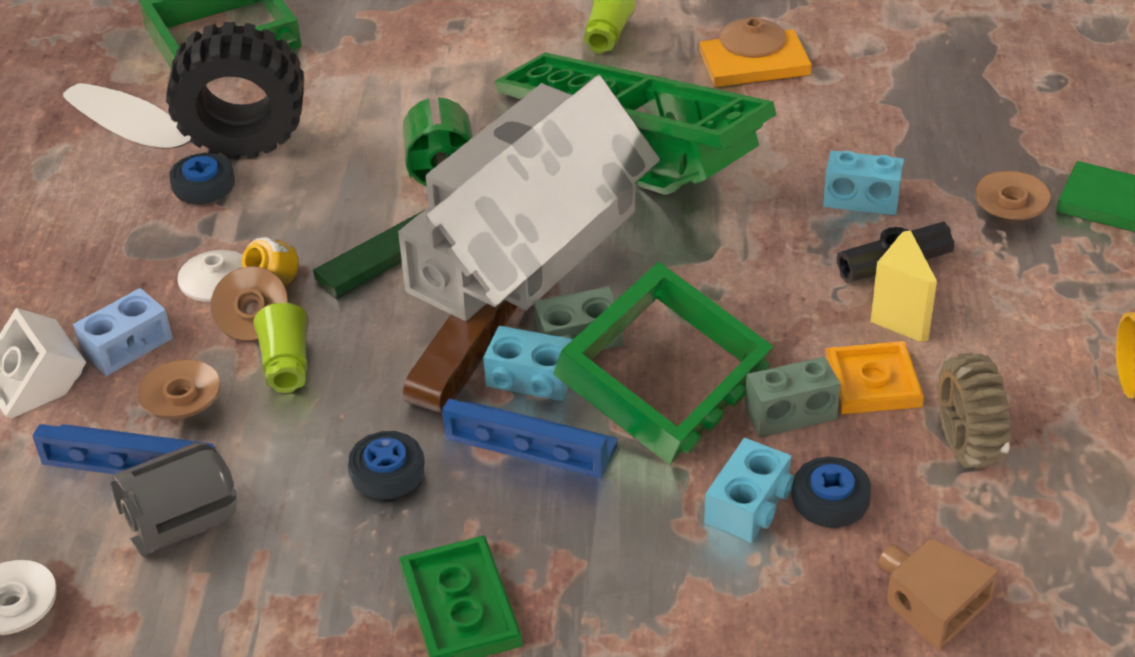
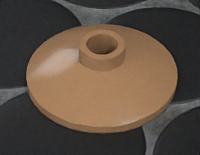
[720,17,786,57]
[975,171,1051,220]
[210,266,288,342]
[138,359,221,420]

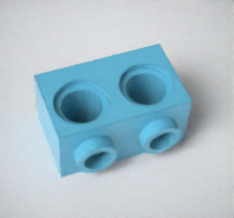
[823,150,904,216]
[483,326,573,401]
[704,438,795,543]

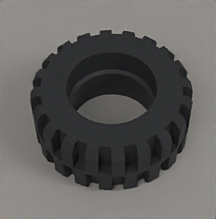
[166,22,305,159]

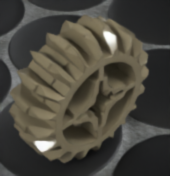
[937,352,1012,469]

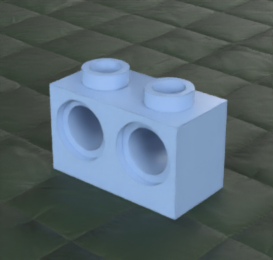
[73,288,173,376]

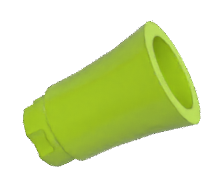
[584,0,636,54]
[253,303,309,393]

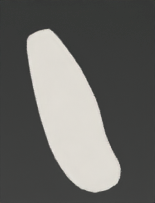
[63,83,191,148]

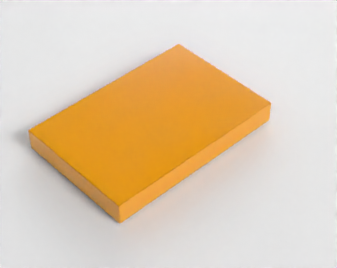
[699,29,812,87]

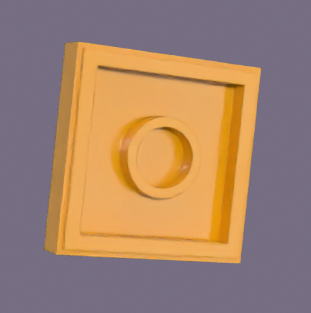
[825,341,924,414]

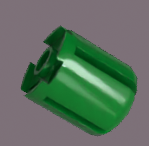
[403,97,473,187]

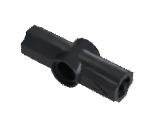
[837,221,954,283]

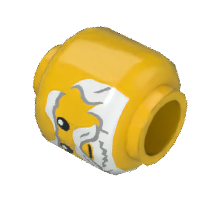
[242,237,299,287]

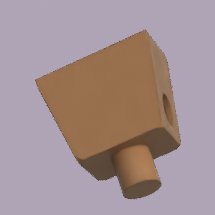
[878,540,998,651]

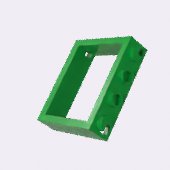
[139,0,302,68]
[553,261,774,465]

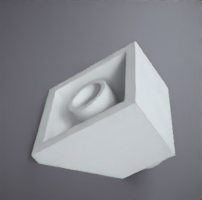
[0,308,87,418]

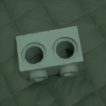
[533,286,623,350]
[745,356,841,438]

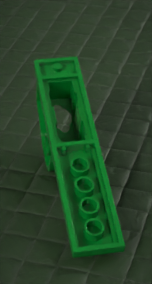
[495,52,777,195]

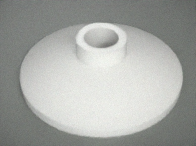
[178,250,243,302]
[0,560,57,635]

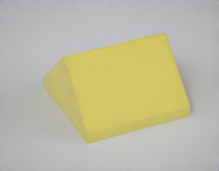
[870,231,937,342]

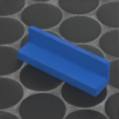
[442,399,617,479]
[32,424,215,474]

